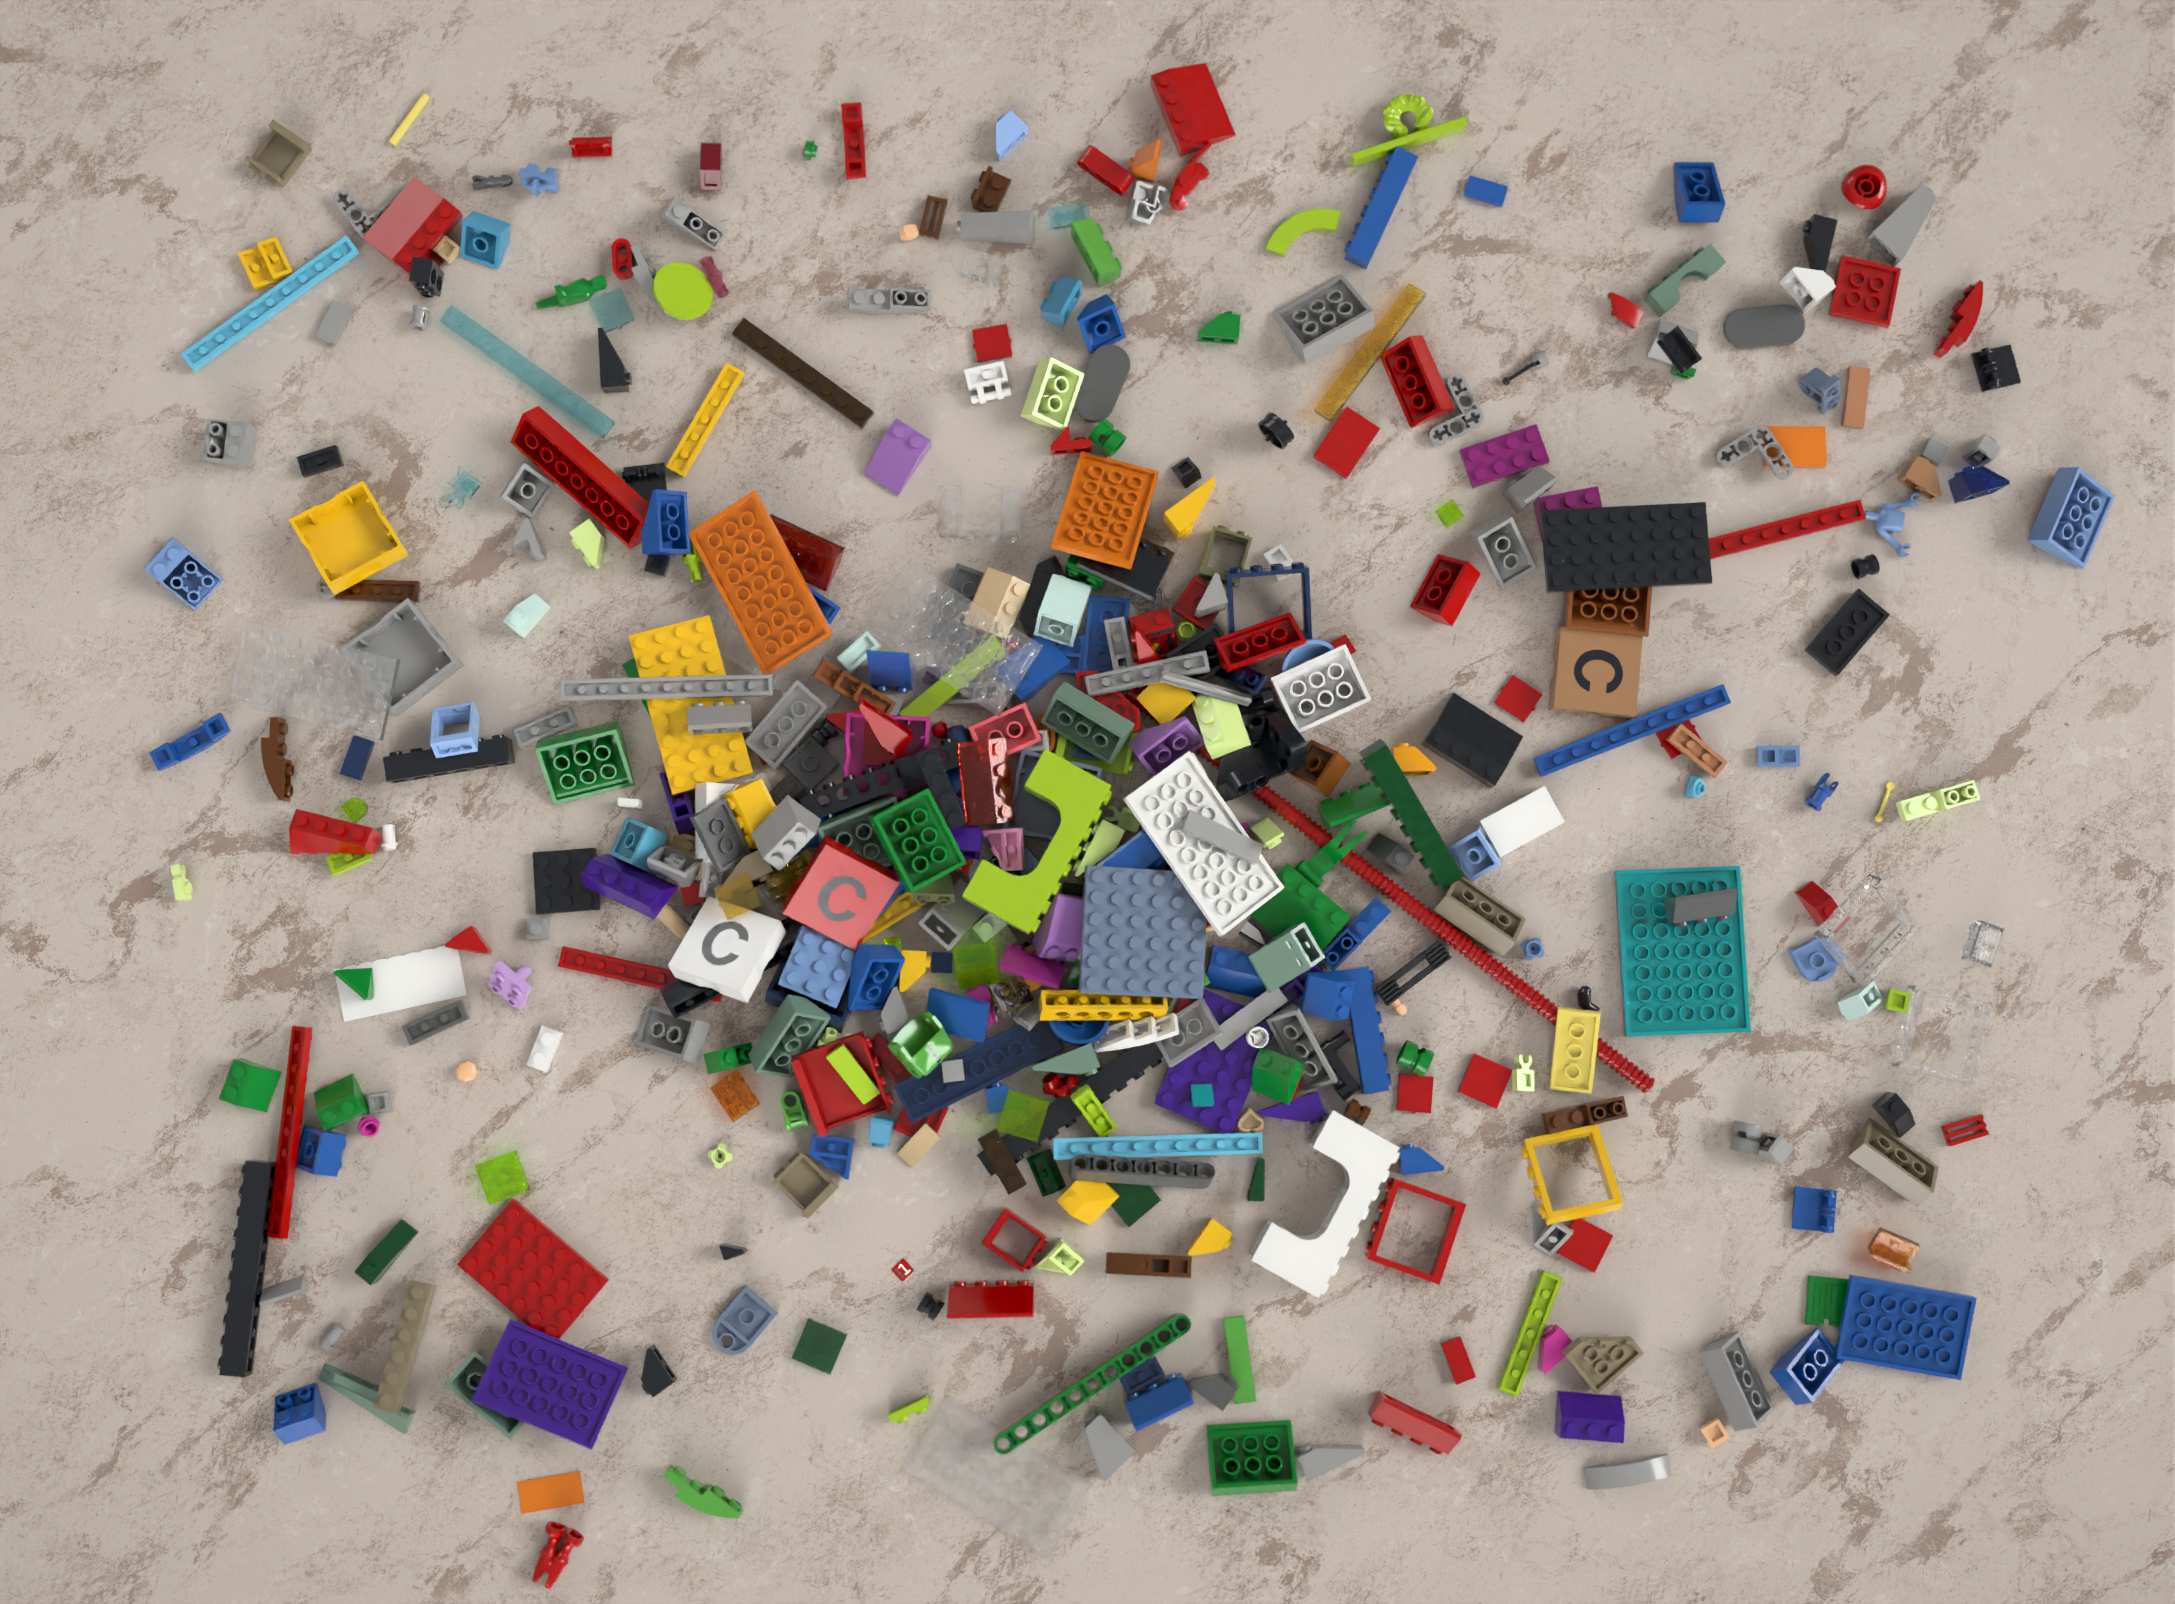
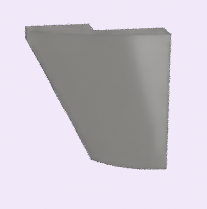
[1125,180,1172,225]

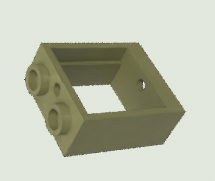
[1198,525,1252,588]

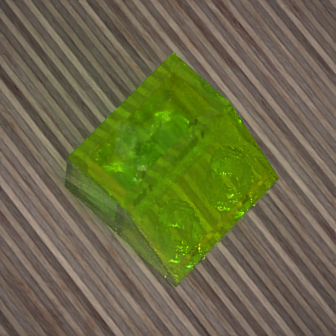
[952,941,1000,989]

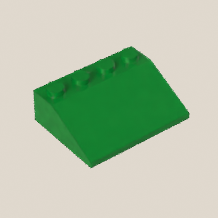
[535,721,635,805]
[868,788,967,893]
[1250,863,1351,951]
[1206,1420,1298,1496]

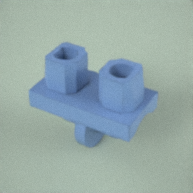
[519,163,559,197]

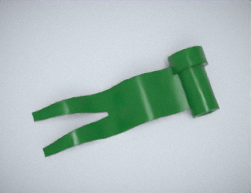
[1295,819,1368,888]

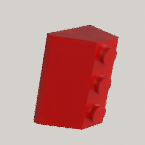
[1410,554,1481,626]

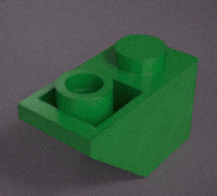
[703,1042,752,1074]

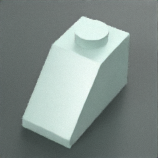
[503,594,551,638]
[1838,981,1884,1021]

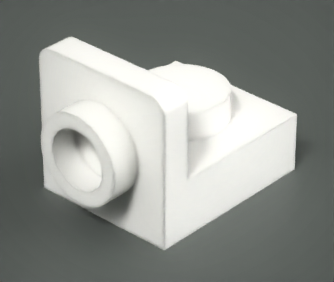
[1263,544,1293,581]

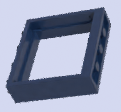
[1225,562,1312,640]

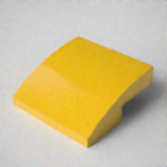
[238,237,293,291]
[1136,682,1197,724]

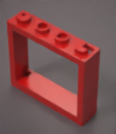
[1364,1178,1466,1285]

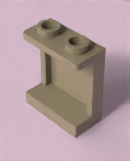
[245,120,312,187]
[772,1152,839,1219]

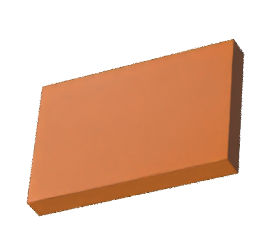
[1763,426,1827,468]

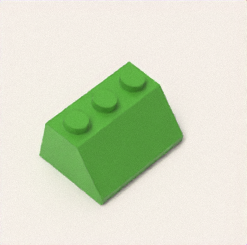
[1071,218,1122,288]

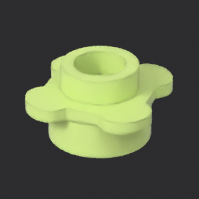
[708,1143,733,1169]

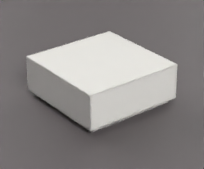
[618,798,643,809]

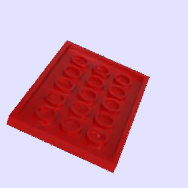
[457,1198,609,1339]

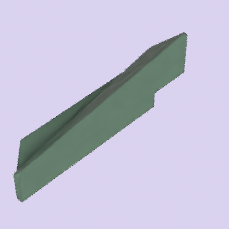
[319,1363,415,1434]

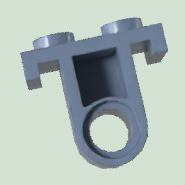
[1798,368,1840,415]

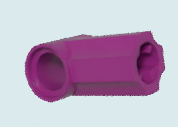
[966,983,998,1026]

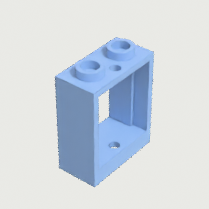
[430,702,480,758]

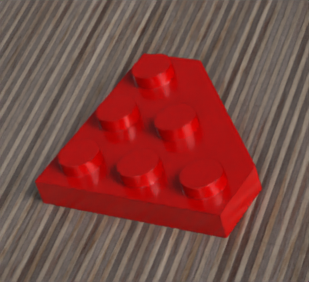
[1076,671,1141,732]

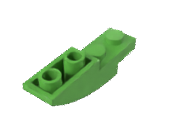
[663,1465,744,1518]

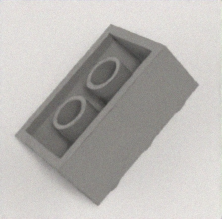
[687,701,753,735]
[751,795,821,871]

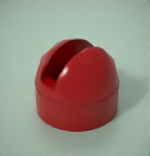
[932,720,948,738]

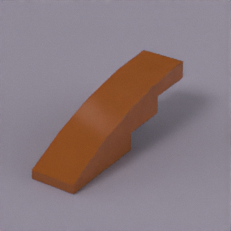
[812,658,896,715]

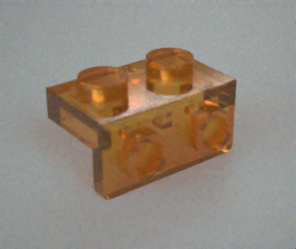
[710,1070,760,1123]
[1868,1227,1920,1273]

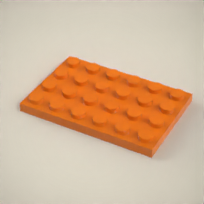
[1051,451,1159,570]

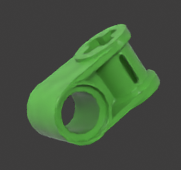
[781,1090,809,1132]

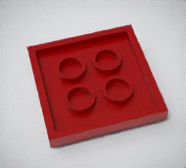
[1828,255,1901,328]

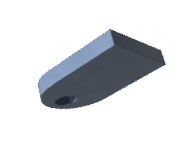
[712,1286,778,1355]

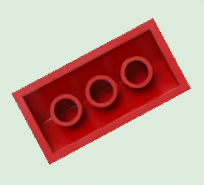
[1214,612,1307,671]

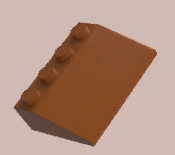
[1564,587,1652,637]

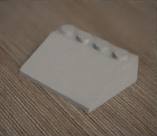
[1273,275,1376,365]

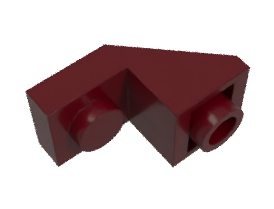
[700,142,722,190]

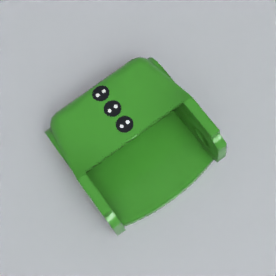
[888,1011,953,1079]

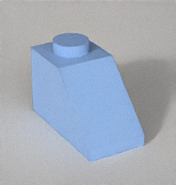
[996,110,1028,161]

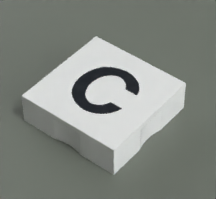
[668,896,786,1003]

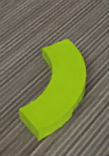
[1265,209,1342,256]

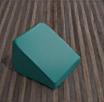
[1191,1084,1214,1107]

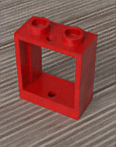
[981,1207,1048,1272]

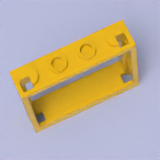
[1521,1124,1623,1225]

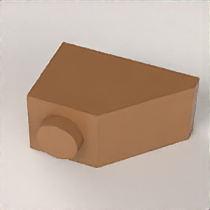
[1898,456,1942,502]

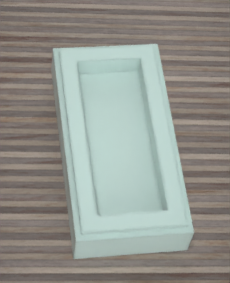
[837,631,881,674]

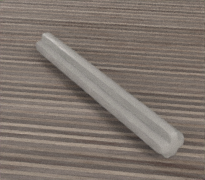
[1158,670,1252,706]

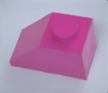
[1538,1324,1573,1374]

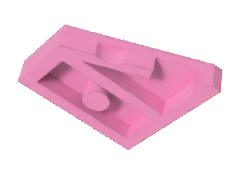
[983,828,1026,871]

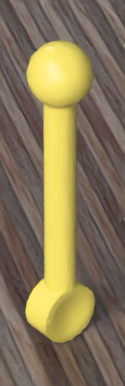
[1874,782,1895,822]

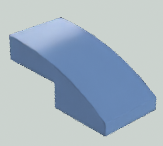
[1757,745,1800,767]

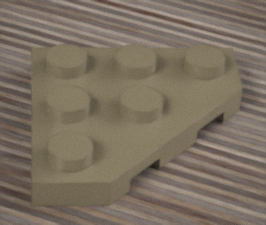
[1562,1336,1644,1395]

